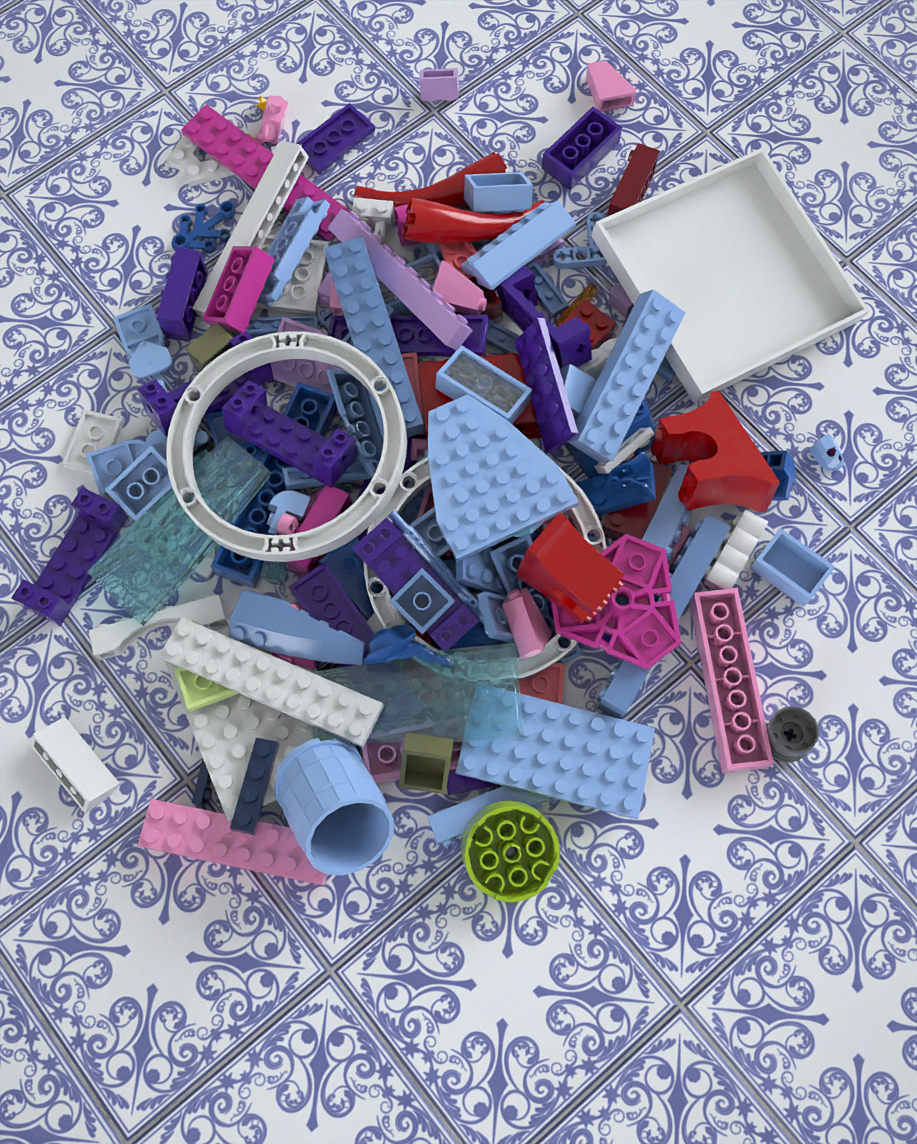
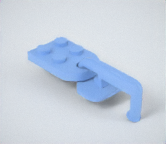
[113,304,172,393]
[86,429,211,494]

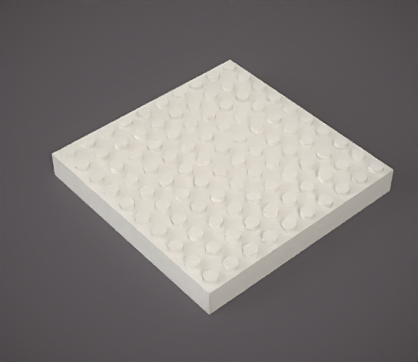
[591,148,870,404]

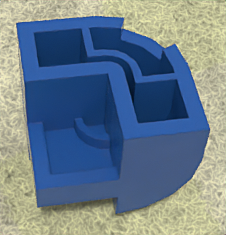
[760,450,796,505]

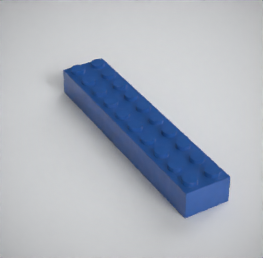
[210,382,338,589]

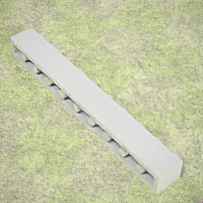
[192,141,309,319]

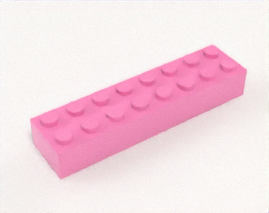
[689,588,774,774]
[137,799,327,886]

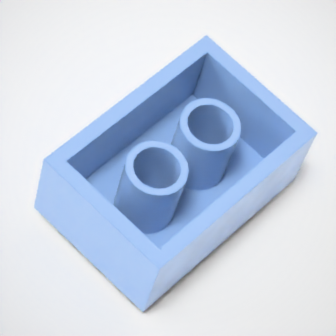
[105,444,172,521]

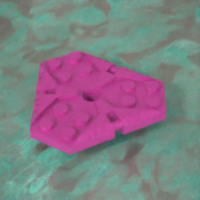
[551,534,681,670]

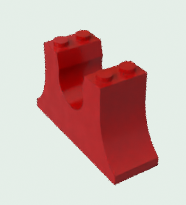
[650,390,780,513]
[515,512,625,624]

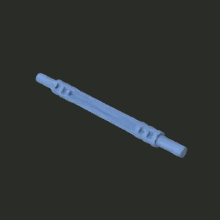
[387,510,485,624]

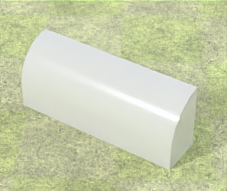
[30,717,120,813]

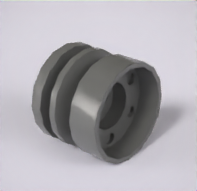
[766,706,819,763]

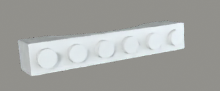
[89,594,229,660]

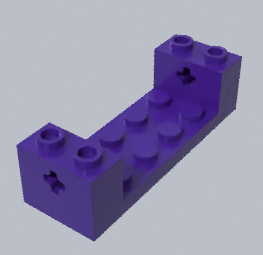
[496,266,593,369]
[137,331,274,437]
[222,380,356,488]
[11,487,128,627]
[352,517,479,652]

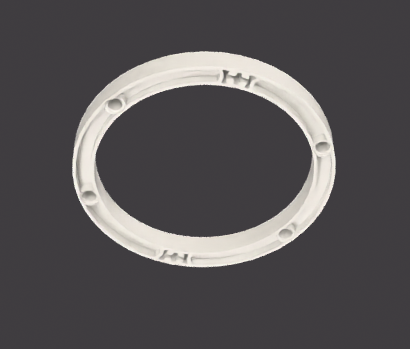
[166,332,407,562]
[364,457,607,685]

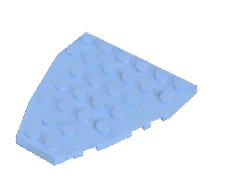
[428,394,579,562]

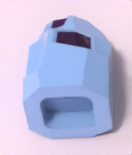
[810,434,844,471]

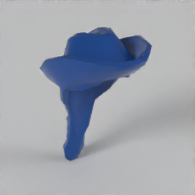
[363,624,452,667]

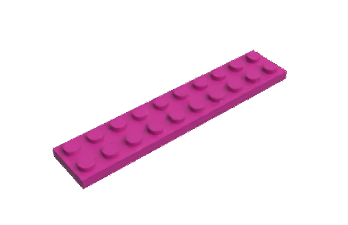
[181,104,350,244]

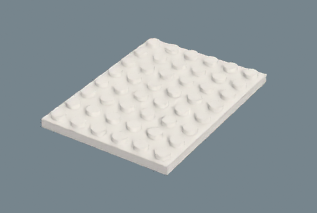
[164,632,351,821]

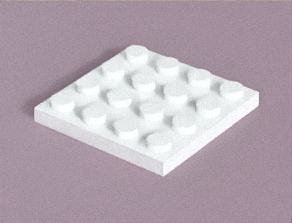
[256,234,329,315]

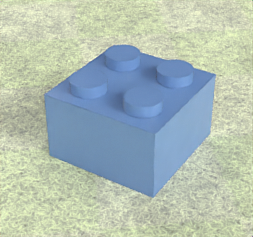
[389,568,455,634]

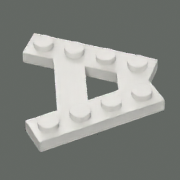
[166,104,235,187]

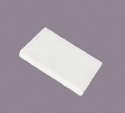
[62,409,124,474]

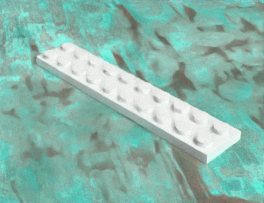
[159,617,384,747]

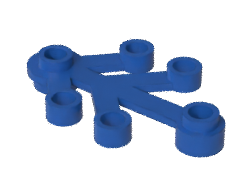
[171,201,236,254]

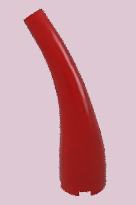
[354,151,507,208]
[403,198,546,244]

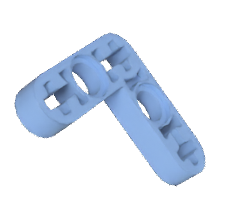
[553,212,607,269]

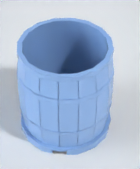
[274,738,394,875]

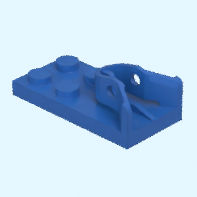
[576,452,656,516]
[318,537,391,621]

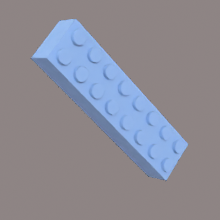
[568,289,686,463]

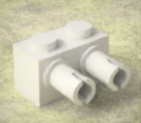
[352,198,394,243]

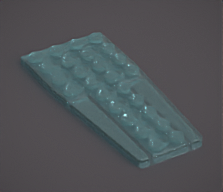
[87,437,271,626]
[313,643,524,742]

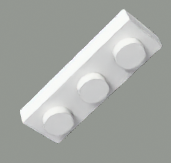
[594,427,654,474]

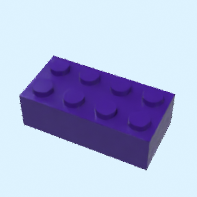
[541,107,622,190]
[155,247,208,342]

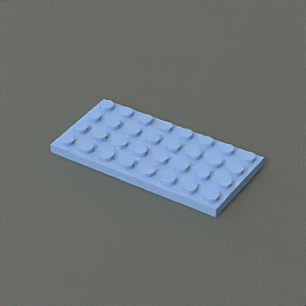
[455,683,655,819]

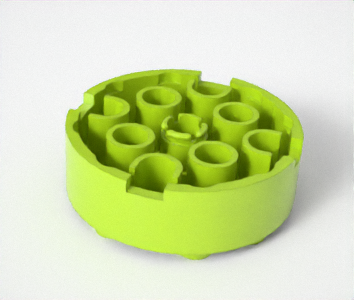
[461,800,560,902]

